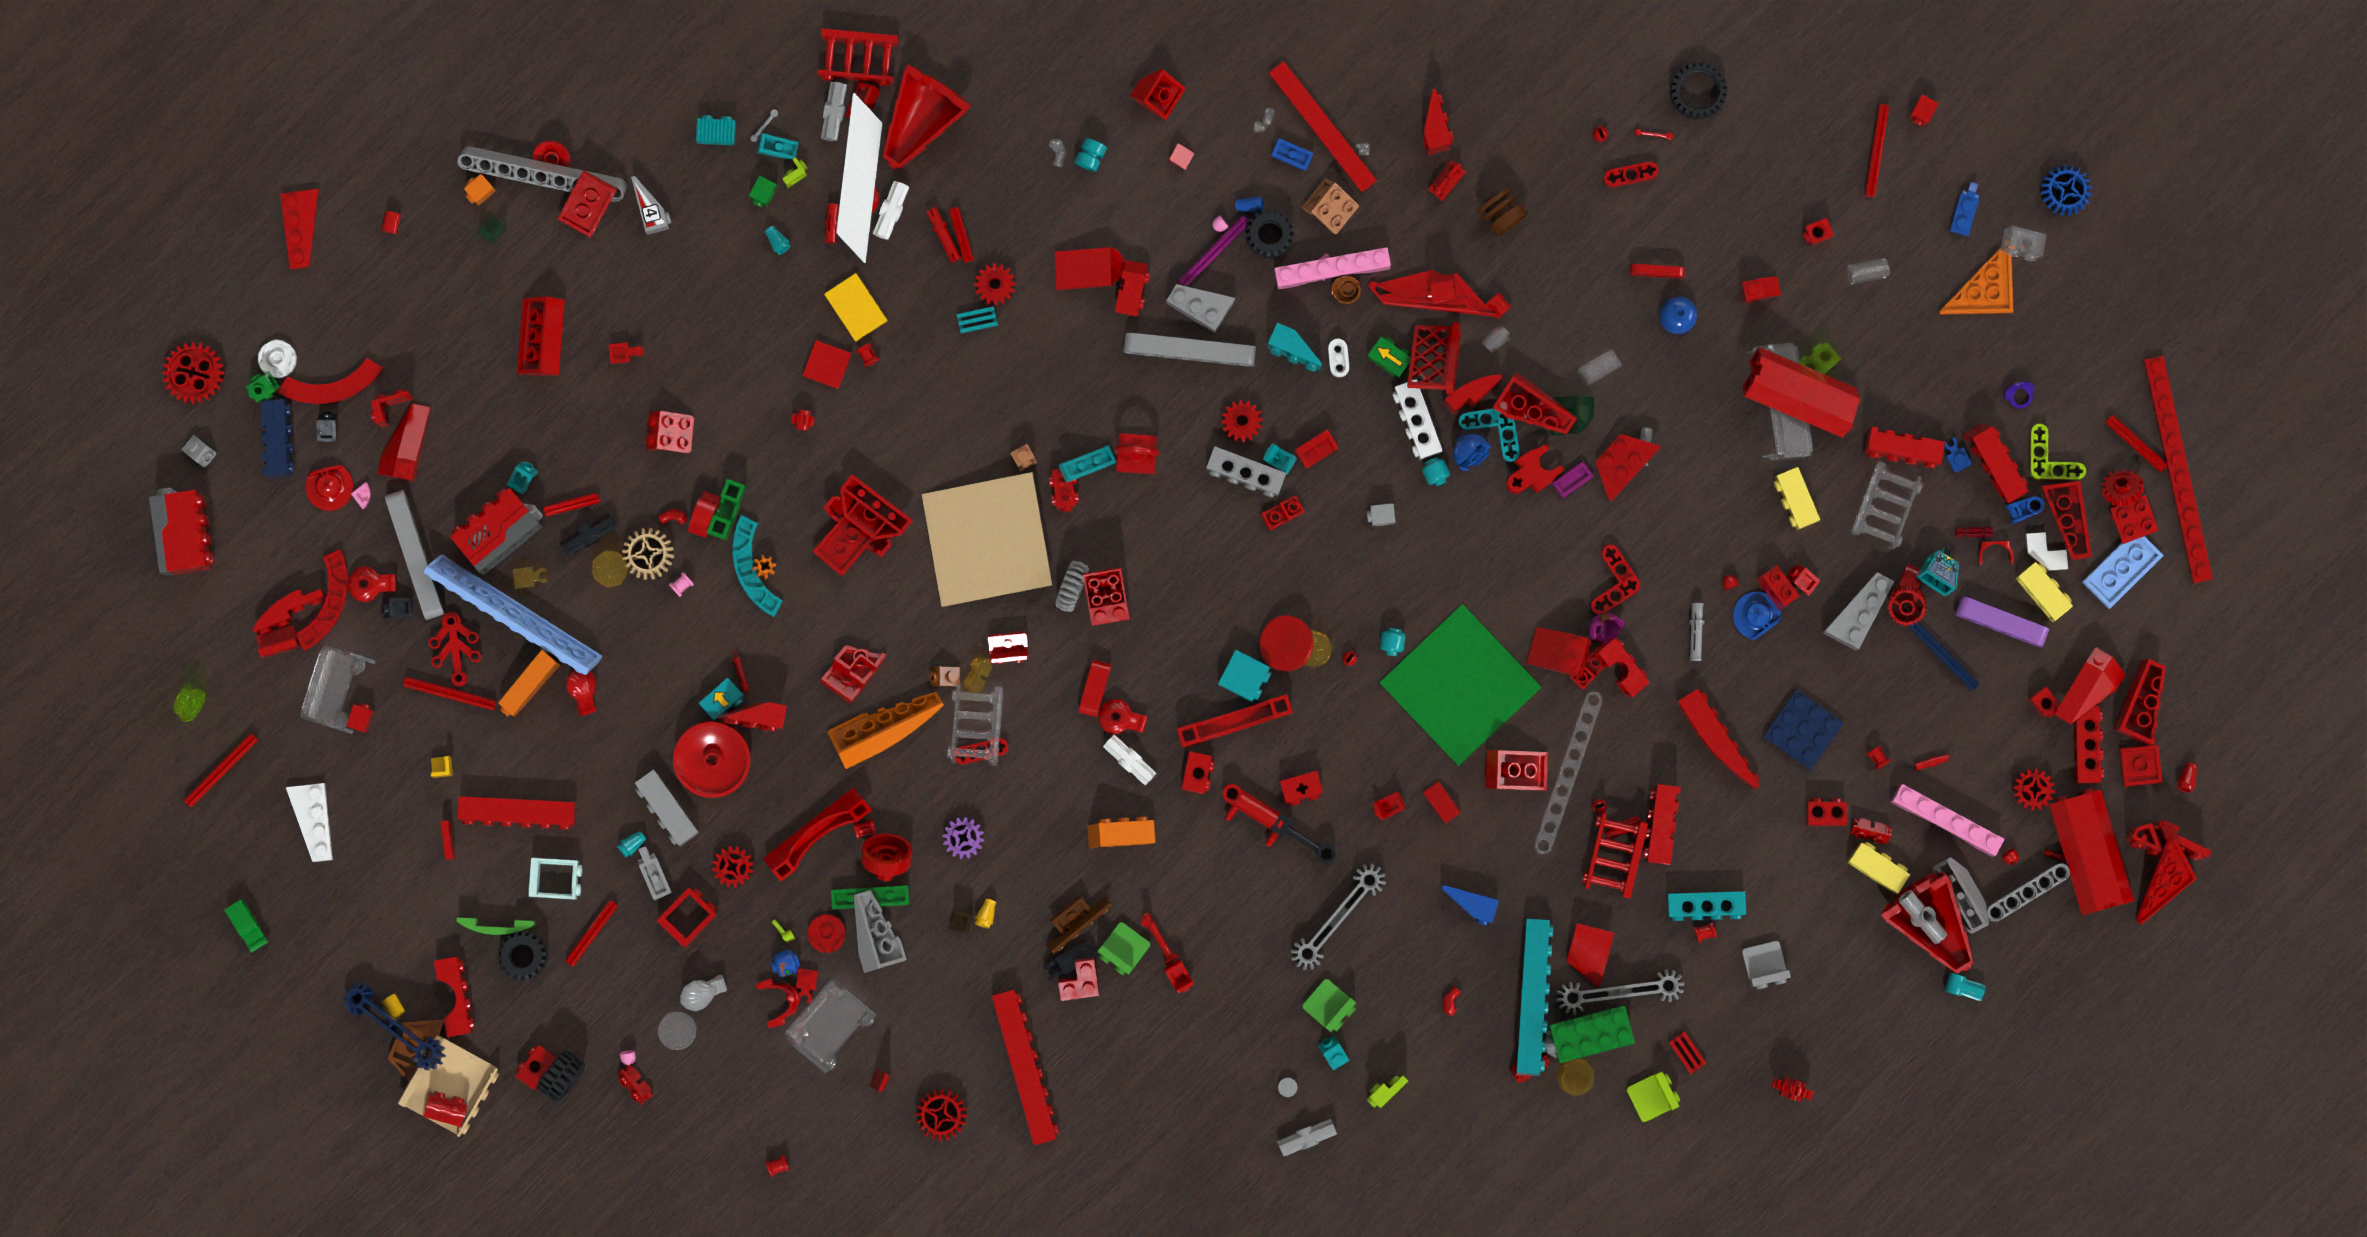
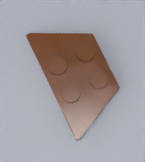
[387,1019,445,1082]

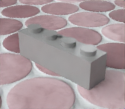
[635,770,699,846]

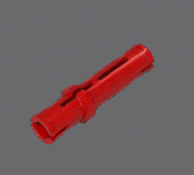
[926,207,962,264]

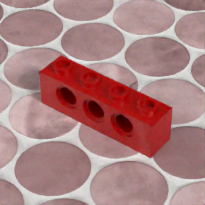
[2073,706,2104,784]

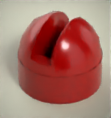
[1593,126,1608,142]
[1723,575,1739,591]
[1342,651,1357,666]
[1591,799,1607,814]
[2002,848,2019,865]

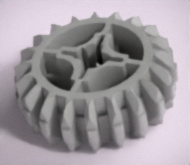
[1055,560,1089,612]

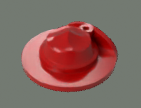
[305,465,354,511]

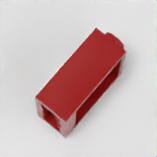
[656,887,718,948]

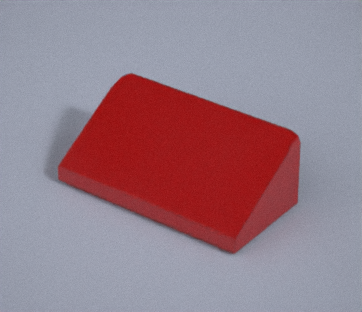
[845,81,880,118]

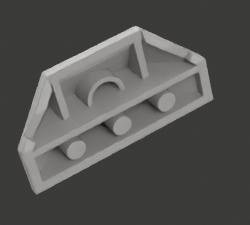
[1933,857,1989,933]

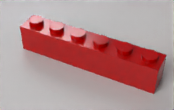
[457,796,576,830]

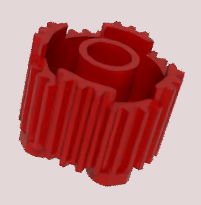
[1887,584,1926,627]

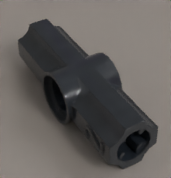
[559,513,617,557]

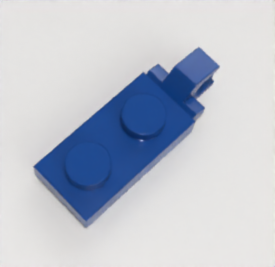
[1949,182,1979,237]

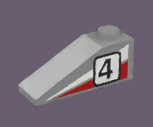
[631,176,671,235]

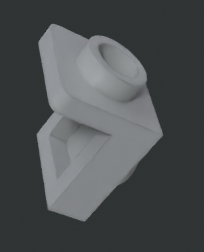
[181,435,216,468]

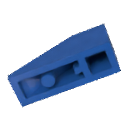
[1441,885,1499,926]

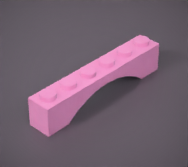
[1274,247,1391,290]
[1890,784,2004,857]

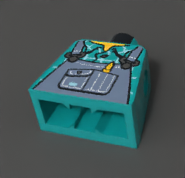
[1916,548,1959,596]

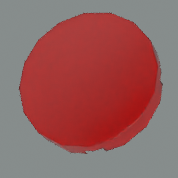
[808,914,846,953]

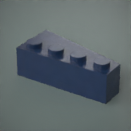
[261,399,295,479]

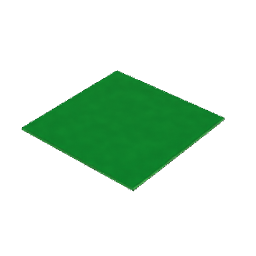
[1379,604,1542,766]

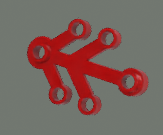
[429,612,482,687]

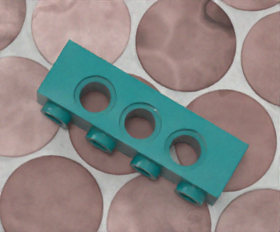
[1666,891,1746,921]

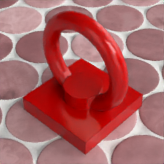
[1114,433,1160,475]

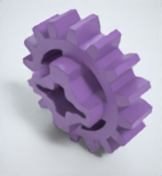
[943,817,984,859]

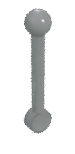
[750,109,778,142]

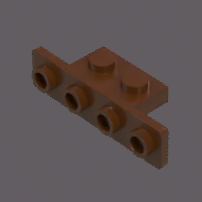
[1046,895,1112,954]

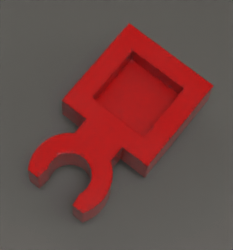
[796,969,818,1003]

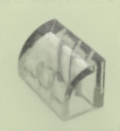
[1846,258,1891,285]

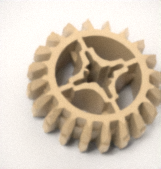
[622,528,674,580]

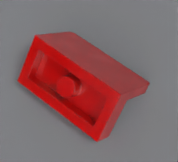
[257,625,300,658]

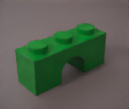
[707,479,747,542]

